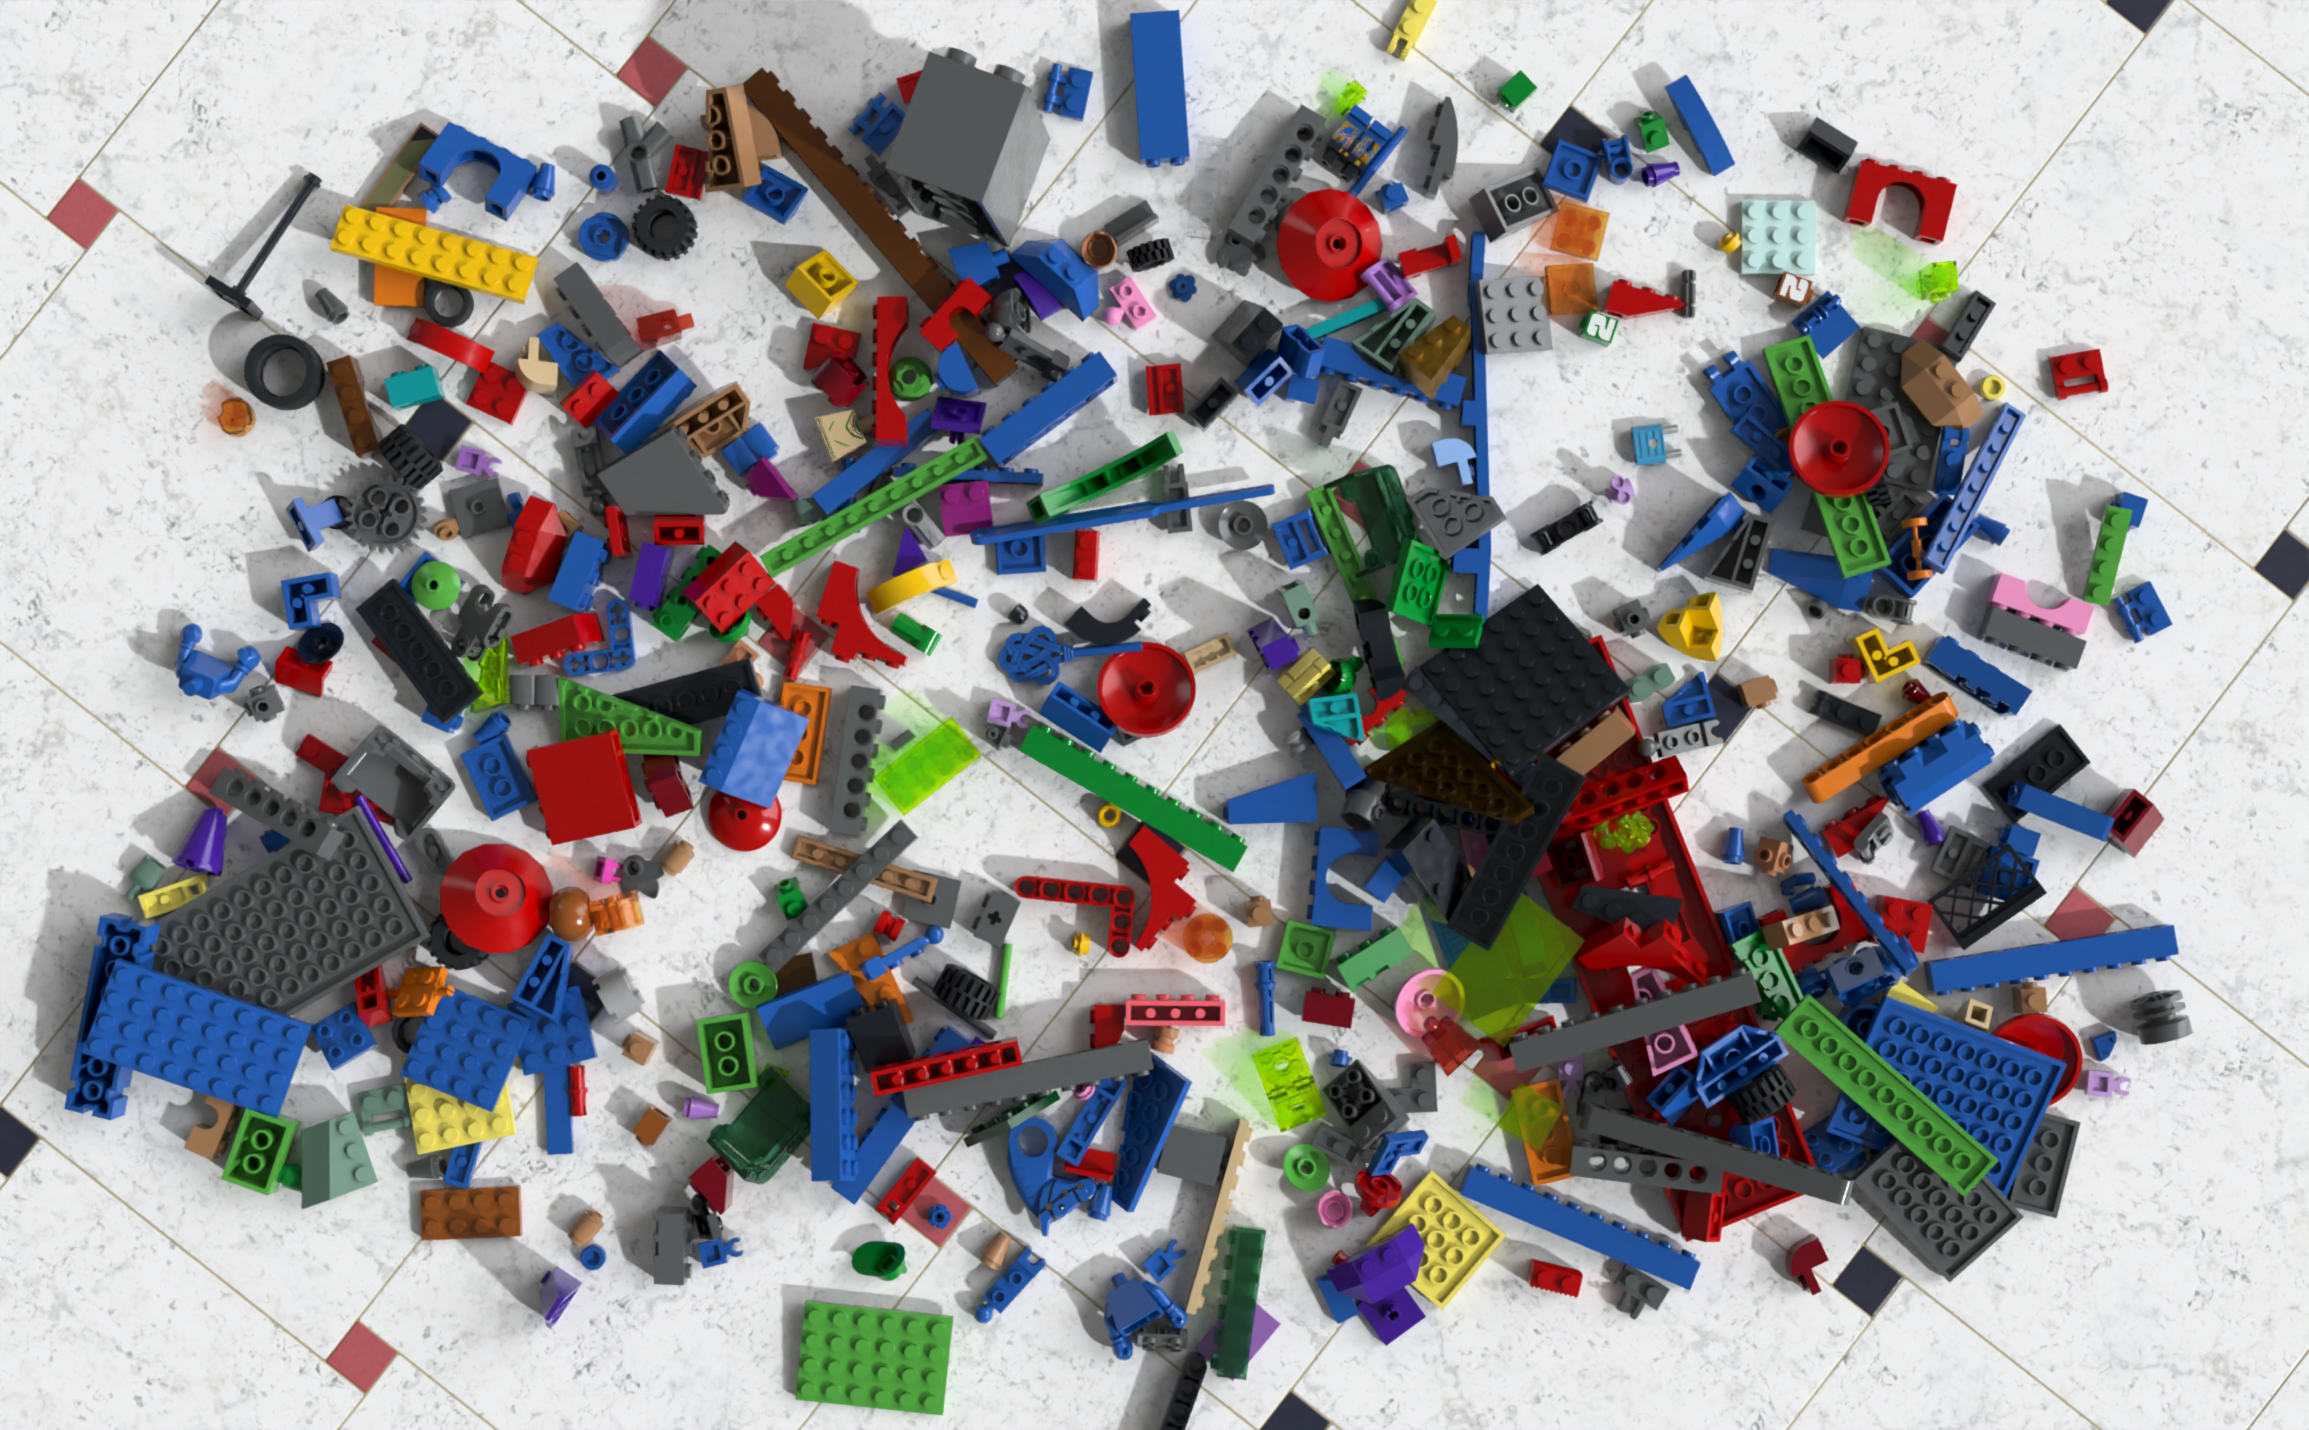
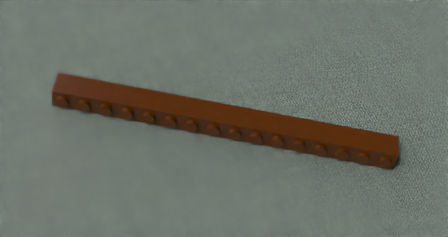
[743,68,1019,387]

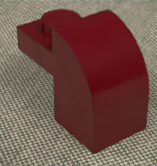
[1785,1234,1829,1295]

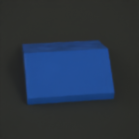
[741,165,809,225]

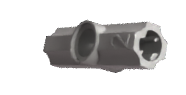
[896,500,946,551]

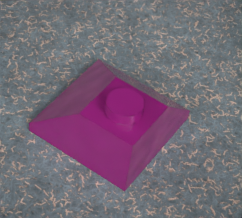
[745,456,800,503]

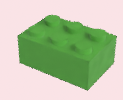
[696,1011,760,1094]
[221,1108,301,1195]

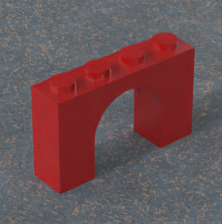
[1842,159,1957,246]
[1756,877,1871,975]

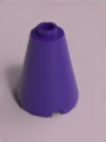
[172,806,227,877]

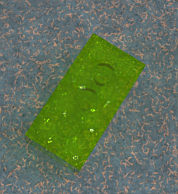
[874,716,984,816]

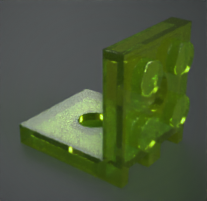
[1251,1037,1327,1132]

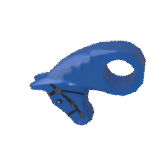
[1007,1115,1097,1236]

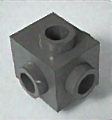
[1612,599,1651,639]
[244,684,285,722]

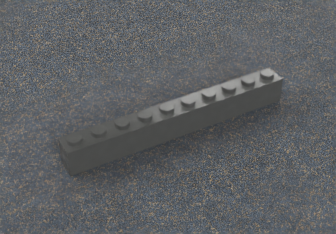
[1509,967,1761,1073]
[903,1037,1154,1121]

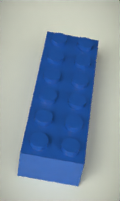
[980,351,1118,468]
[809,1028,859,1182]

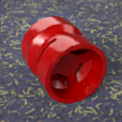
[873,909,906,942]

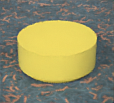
[1979,375,2005,401]

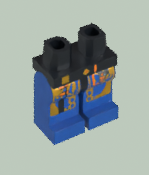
[1321,104,1393,183]

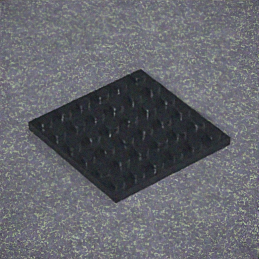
[1419,584,1630,778]

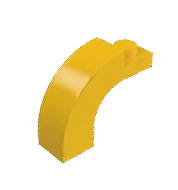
[867,559,958,615]

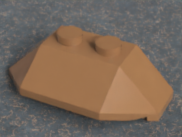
[1900,339,1983,430]
[655,381,751,458]

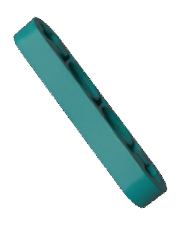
[1305,298,1387,340]

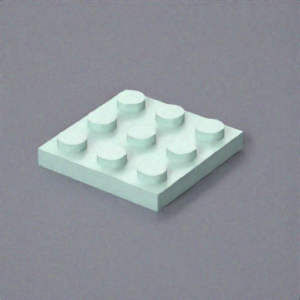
[1740,200,1816,276]

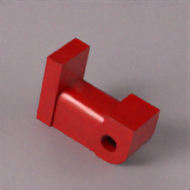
[1397,234,1462,280]

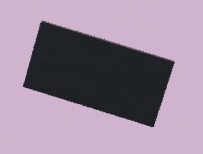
[1982,724,2091,824]

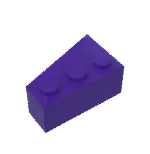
[1247,617,1300,673]

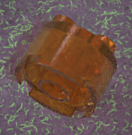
[588,890,645,936]
[1183,912,1233,963]

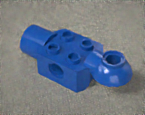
[1796,935,1920,1006]

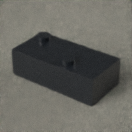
[1384,815,1472,924]

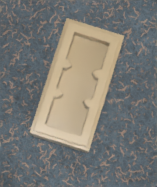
[1183,632,1237,674]

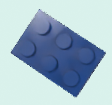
[460,733,538,821]

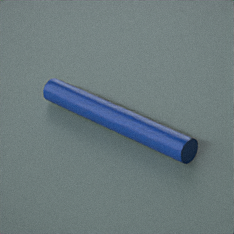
[931,587,978,608]

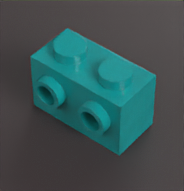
[384,364,445,411]

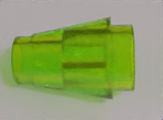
[1332,79,1368,116]

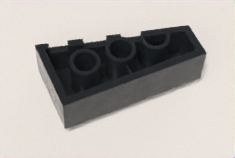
[1568,885,1684,932]

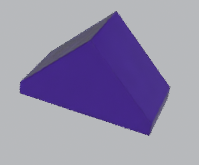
[892,529,929,578]

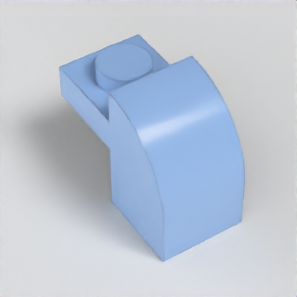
[1430,438,1476,488]

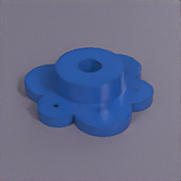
[1169,274,1197,302]

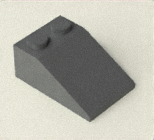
[1469,167,1559,243]

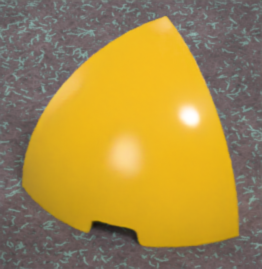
[1657,592,1723,662]

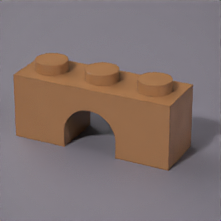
[1761,905,1840,951]
[184,1095,244,1160]

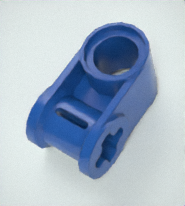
[1600,134,1633,185]

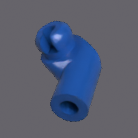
[1780,872,1816,896]

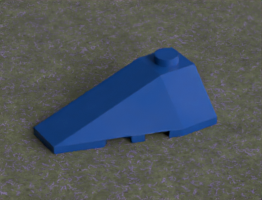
[1767,548,1874,612]

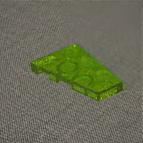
[470,632,510,713]

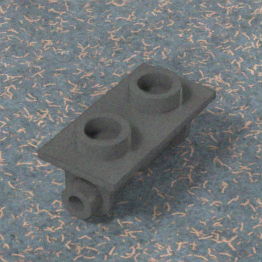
[986,727,1013,751]

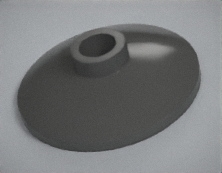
[1218,501,1268,550]

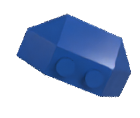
[1011,239,1099,322]
[1694,1024,1789,1109]

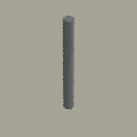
[911,976,997,1040]

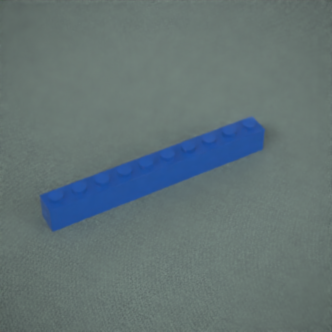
[1924,924,2179,996]
[1458,1163,1701,1290]

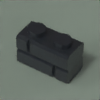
[1186,377,1239,432]

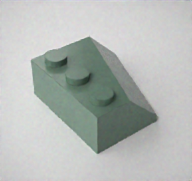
[301,1111,378,1209]

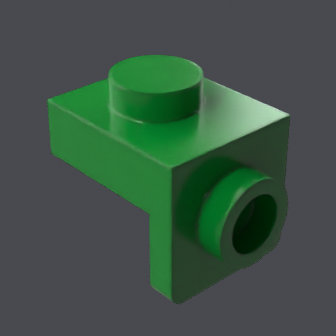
[1634,111,1670,153]
[774,877,809,921]
[1756,988,1781,1022]

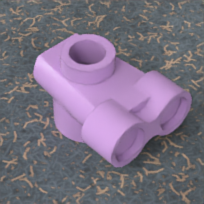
[1605,475,1635,505]

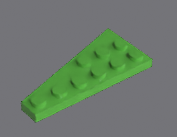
[558,677,703,756]

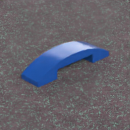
[1056,1078,1128,1167]

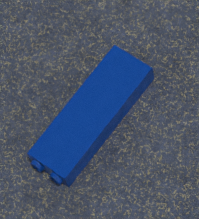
[1130,10,1190,168]

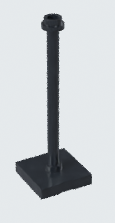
[205,172,322,321]

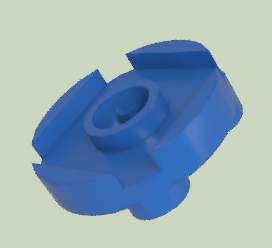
[579,212,629,263]

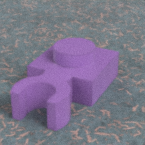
[455,445,503,477]

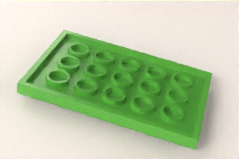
[795,1300,954,1415]

